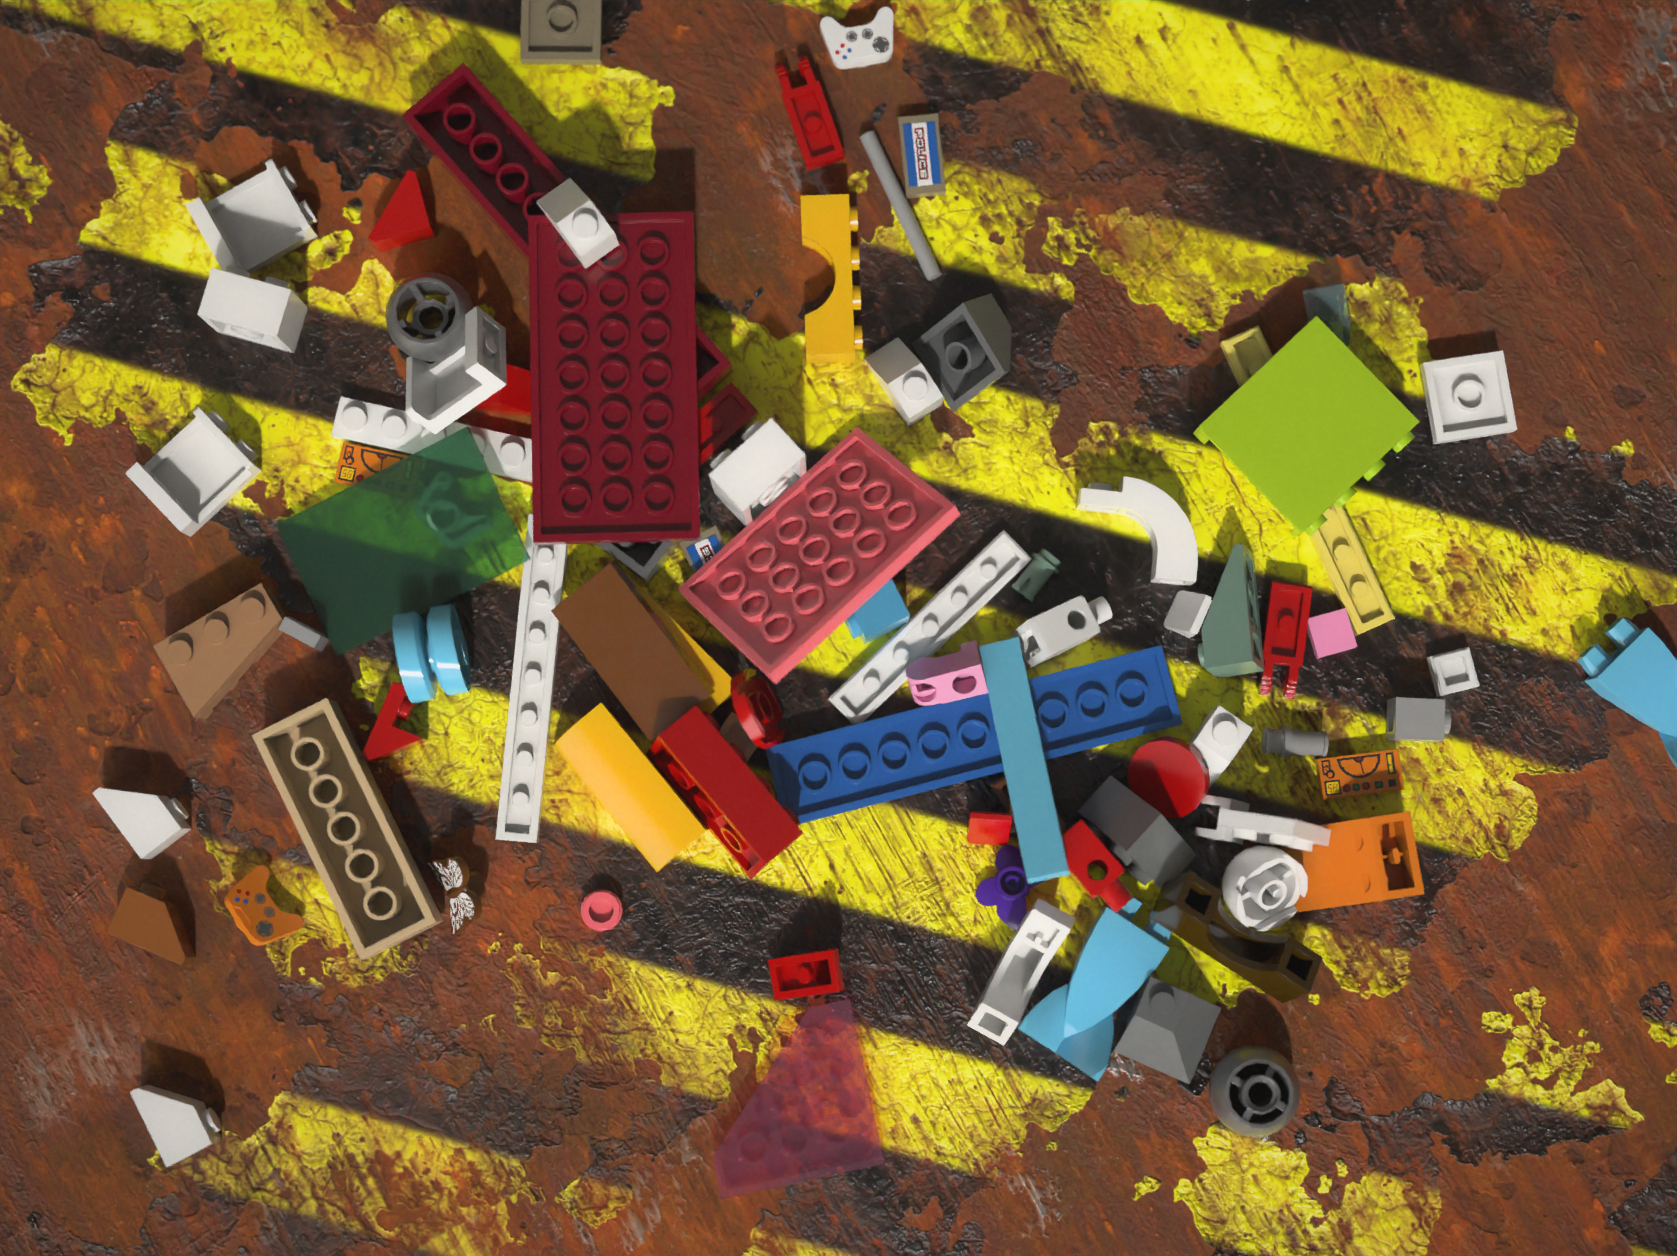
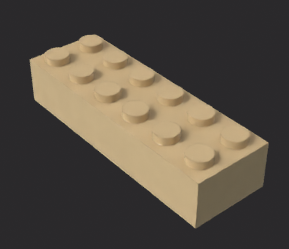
[252,698,443,960]

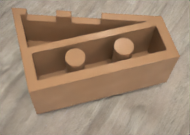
[153,583,288,720]

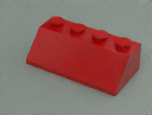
[646,705,803,879]

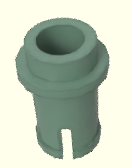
[1012,548,1061,602]

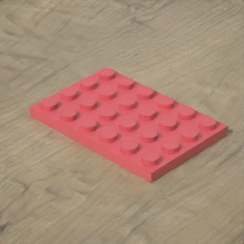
[678,427,960,684]

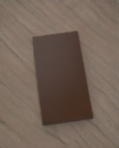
[551,560,715,742]

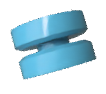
[392,604,471,704]

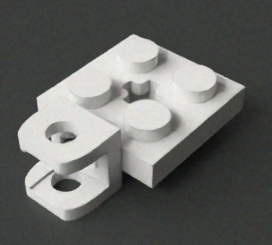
[1195,795,1331,851]

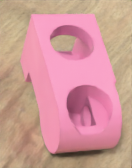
[906,640,988,706]

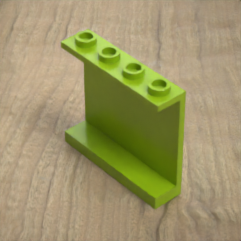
[1193,315,1420,539]

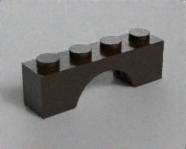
[1149,871,1323,1003]

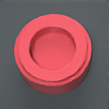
[581,890,623,931]

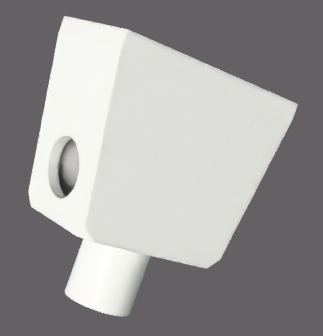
[1010,595,1112,669]

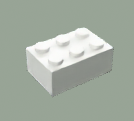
[709,418,807,527]

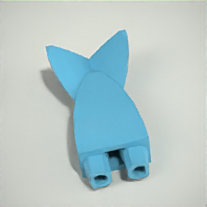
[1577,617,1677,769]
[1017,897,1171,1081]

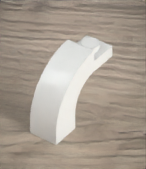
[1076,476,1198,586]
[967,898,1075,1045]

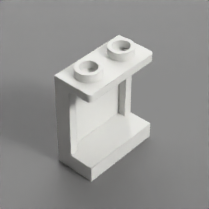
[186,159,318,274]
[406,306,507,434]
[125,407,262,537]

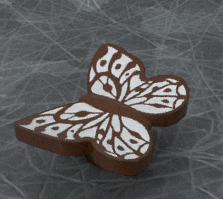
[425,855,486,936]

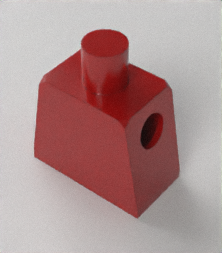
[1062,819,1134,913]

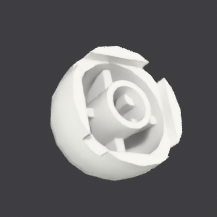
[1222,846,1308,931]

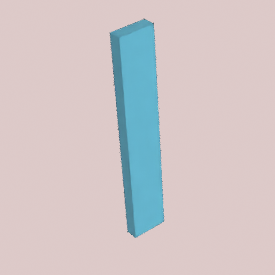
[978,637,1070,883]

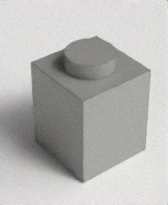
[1386,697,1451,743]

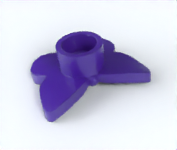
[976,844,1045,931]

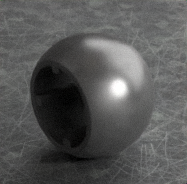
[385,272,474,362]
[1209,1045,1300,1137]

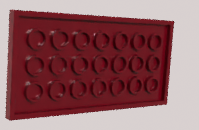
[528,211,701,545]

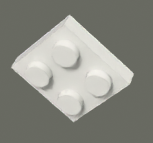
[1420,350,1517,444]

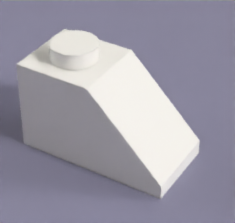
[536,178,619,269]
[864,337,944,426]
[1188,705,1253,788]
[92,788,191,859]
[130,1085,221,1167]

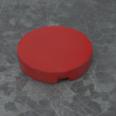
[730,668,785,750]
[1127,736,1210,819]

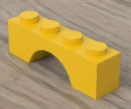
[800,194,863,363]

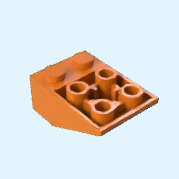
[1280,811,1425,912]

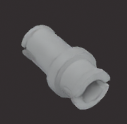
[1261,725,1329,758]

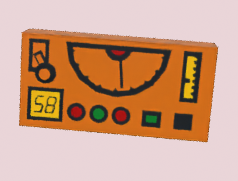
[334,442,425,500]
[1315,749,1405,800]

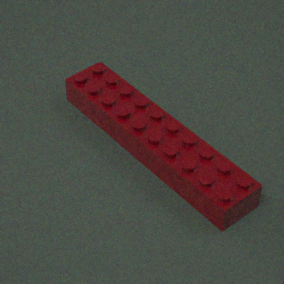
[402,63,733,402]

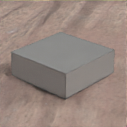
[278,616,329,652]

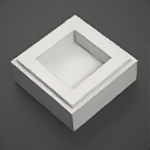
[1426,647,1480,697]

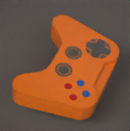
[224,865,303,946]

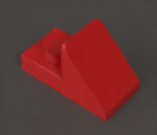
[360,681,428,762]
[768,948,845,1001]

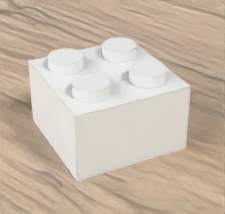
[197,266,308,353]

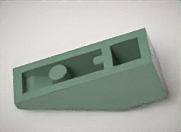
[1198,543,1265,678]

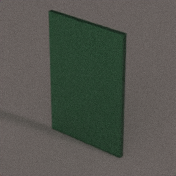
[276,427,531,656]

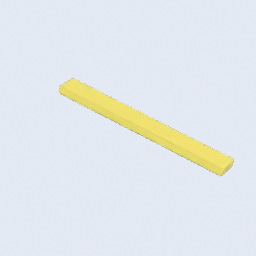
[1220,325,1395,636]

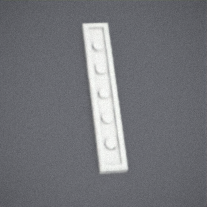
[828,530,1032,725]

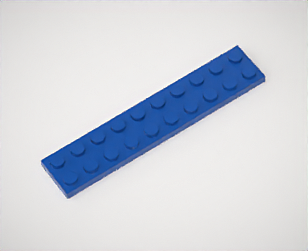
[765,645,1183,824]

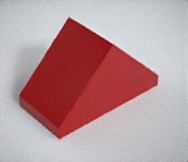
[368,169,436,252]

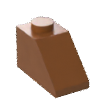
[106,882,196,965]

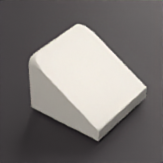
[1164,590,1212,638]

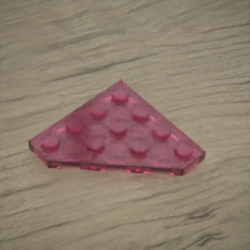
[713,998,884,1199]

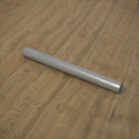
[860,131,942,281]

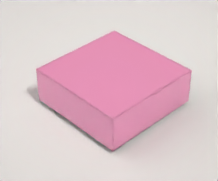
[1307,608,1358,659]

